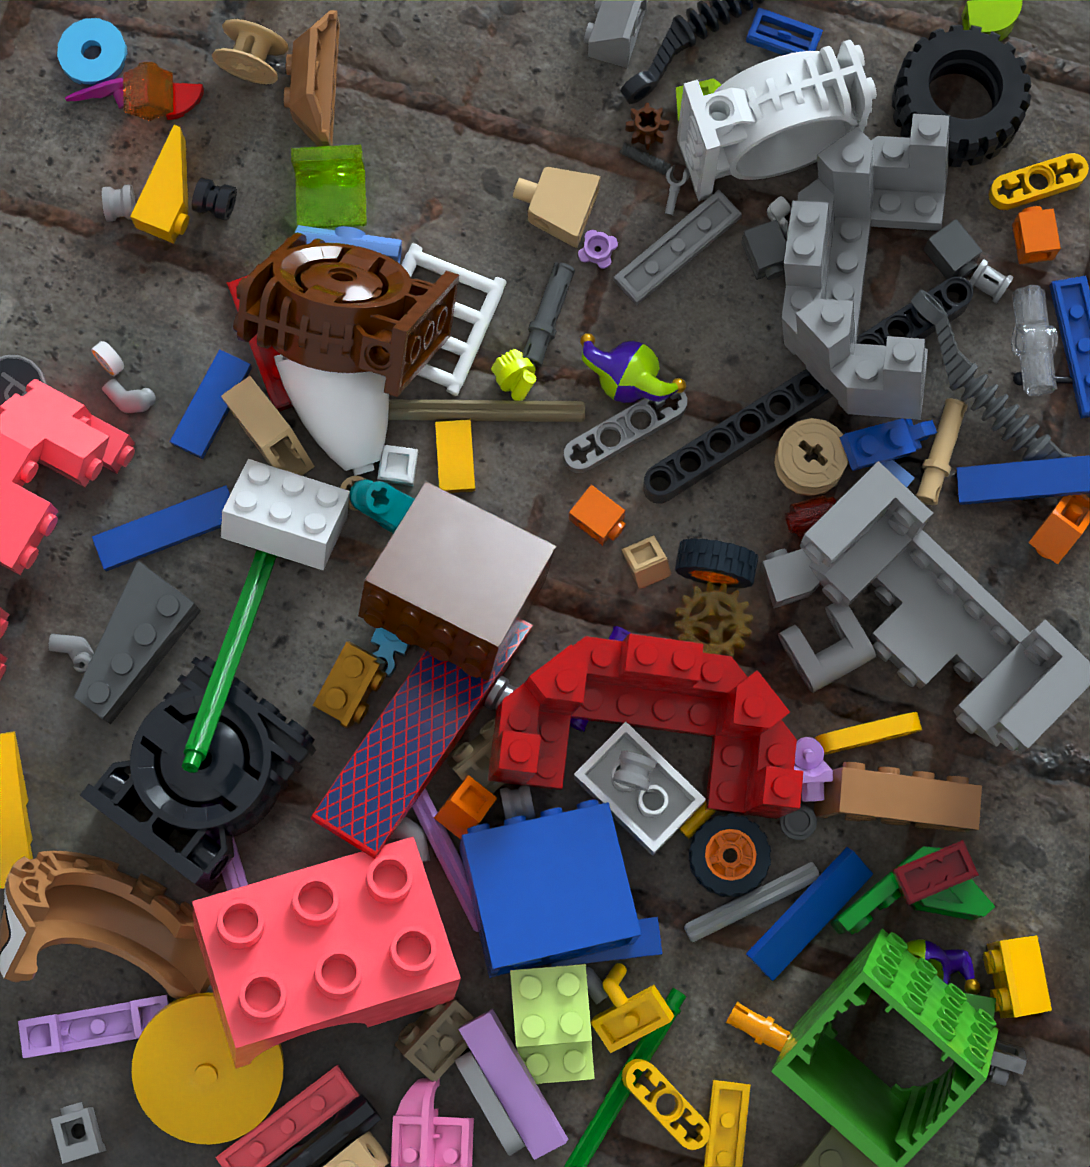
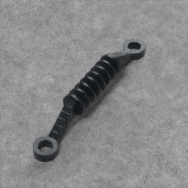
[620,0,764,104]

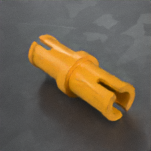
[726,1002,791,1052]

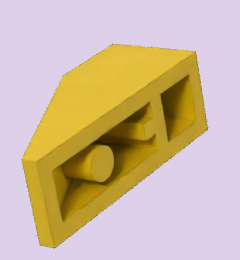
[130,125,190,244]

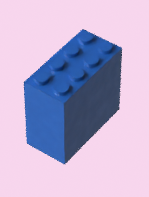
[459,799,642,978]

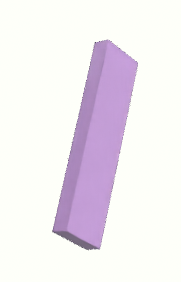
[458,1009,568,1160]

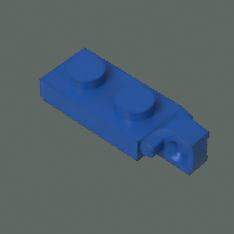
[839,418,937,471]

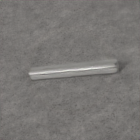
[684,862,820,942]

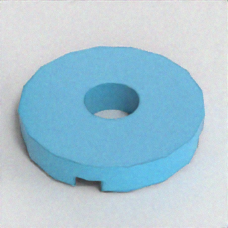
[57,18,127,86]

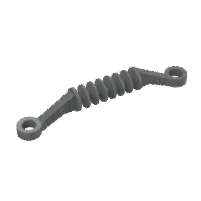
[911,289,1076,461]

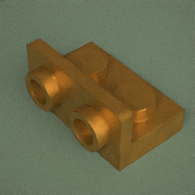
[313,641,387,728]

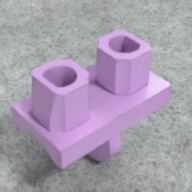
[794,737,833,802]

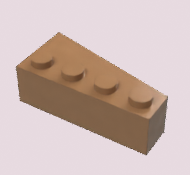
[814,762,982,832]

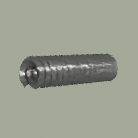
[619,142,671,176]

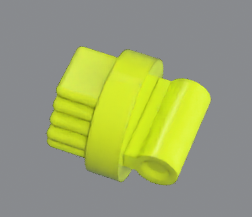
[491,349,536,401]

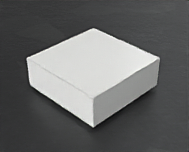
[377,445,418,486]

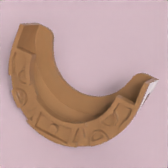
[0,851,211,999]

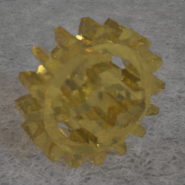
[674,582,753,657]

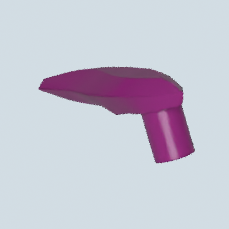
[65,78,132,109]

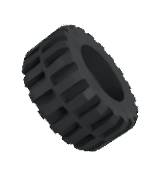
[891,25,1032,167]

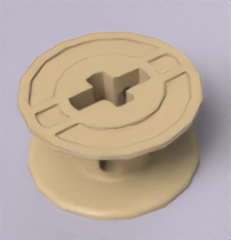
[211,19,289,84]
[774,418,848,496]

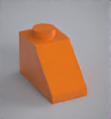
[1028,494,1090,564]

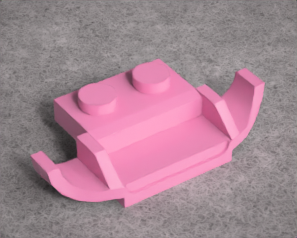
[391,1078,474,1167]

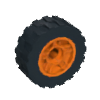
[675,538,758,588]
[689,814,771,897]

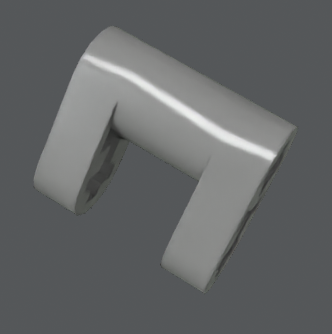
[778,603,876,693]

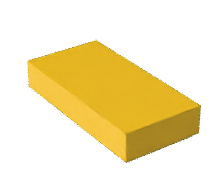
[435,419,475,493]

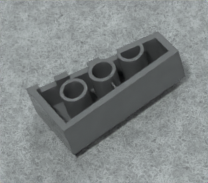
[74,560,201,725]

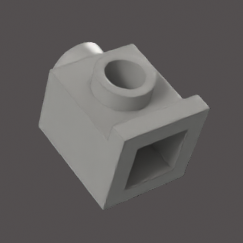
[51,1102,106,1164]

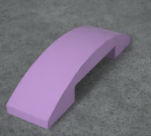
[18,995,169,1058]

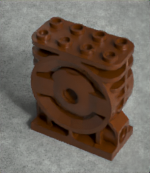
[233,232,459,397]

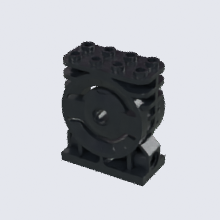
[80,656,316,894]

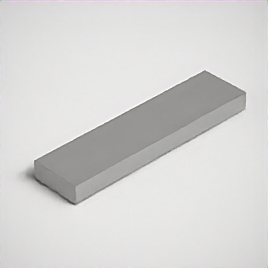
[614,189,742,306]

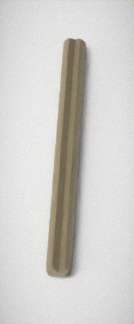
[388,399,585,422]

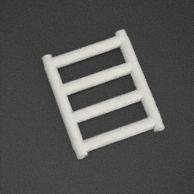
[401,243,507,396]

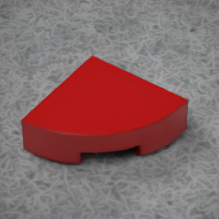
[165,83,204,120]

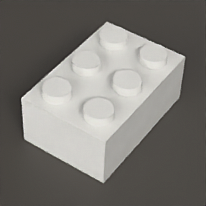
[221,459,350,570]
[574,722,706,856]

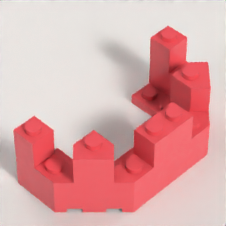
[0,379,135,680]

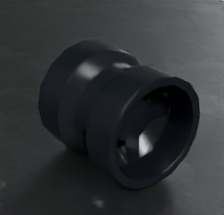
[192,177,237,221]

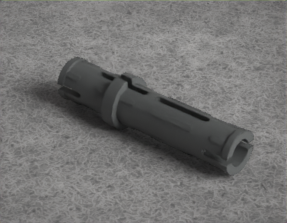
[522,262,575,367]

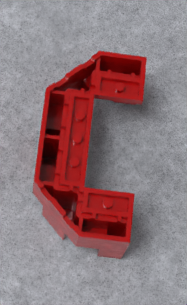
[488,633,804,819]

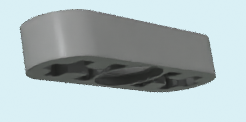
[454,1050,526,1156]

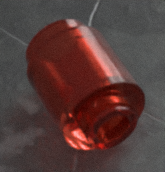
[785,495,836,539]

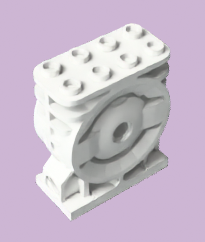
[677,40,877,201]

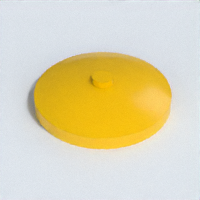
[131,992,284,1145]

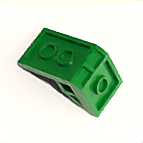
[830,846,995,935]

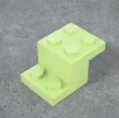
[510,964,595,1084]

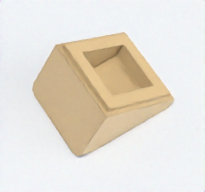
[621,535,671,589]

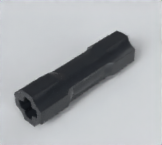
[272,1093,382,1167]

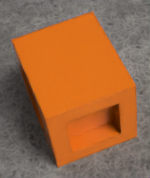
[1012,206,1061,264]
[569,485,626,546]
[434,775,497,840]

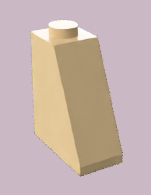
[221,376,315,476]

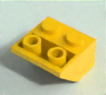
[983,935,1052,1018]

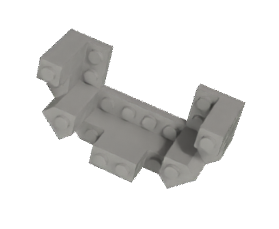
[782,114,949,420]
[801,461,1090,753]

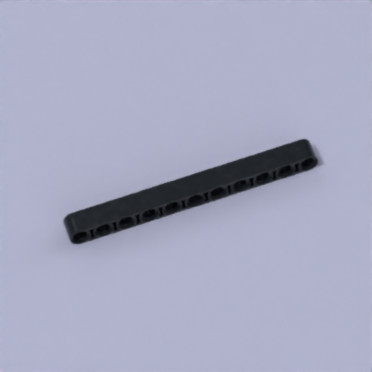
[643,277,973,504]

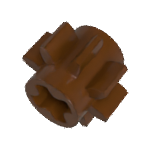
[625,102,669,150]

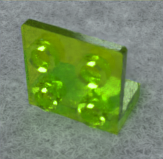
[291,144,367,228]

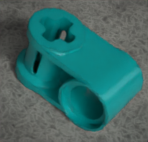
[350,479,415,533]

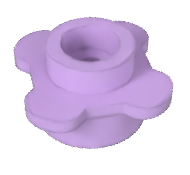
[578,230,618,269]

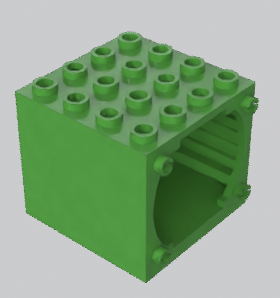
[771,928,999,1167]

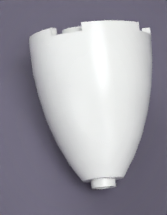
[274,354,389,476]

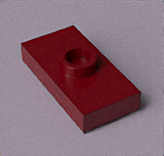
[892,840,979,906]

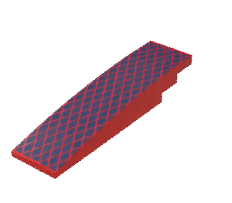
[311,620,533,859]

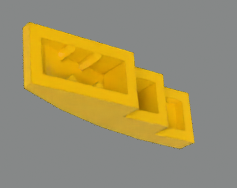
[0,731,33,889]

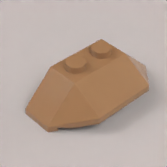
[284,10,340,154]

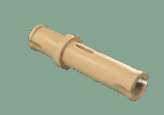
[916,398,968,505]

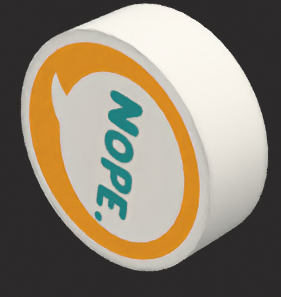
[91,341,124,376]

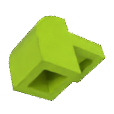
[961,0,1023,41]

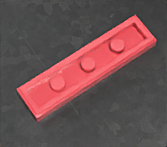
[215,1065,360,1167]

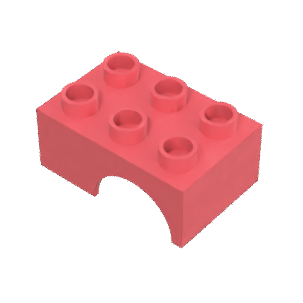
[192,836,461,1068]

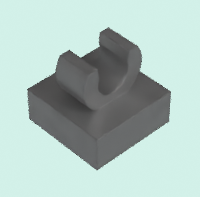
[989,1040,1027,1086]

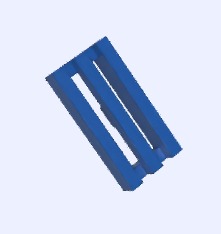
[746,7,823,55]

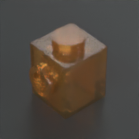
[123,62,173,121]

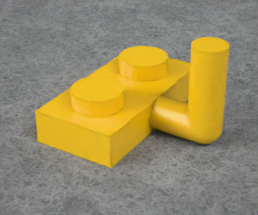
[591,963,674,1053]

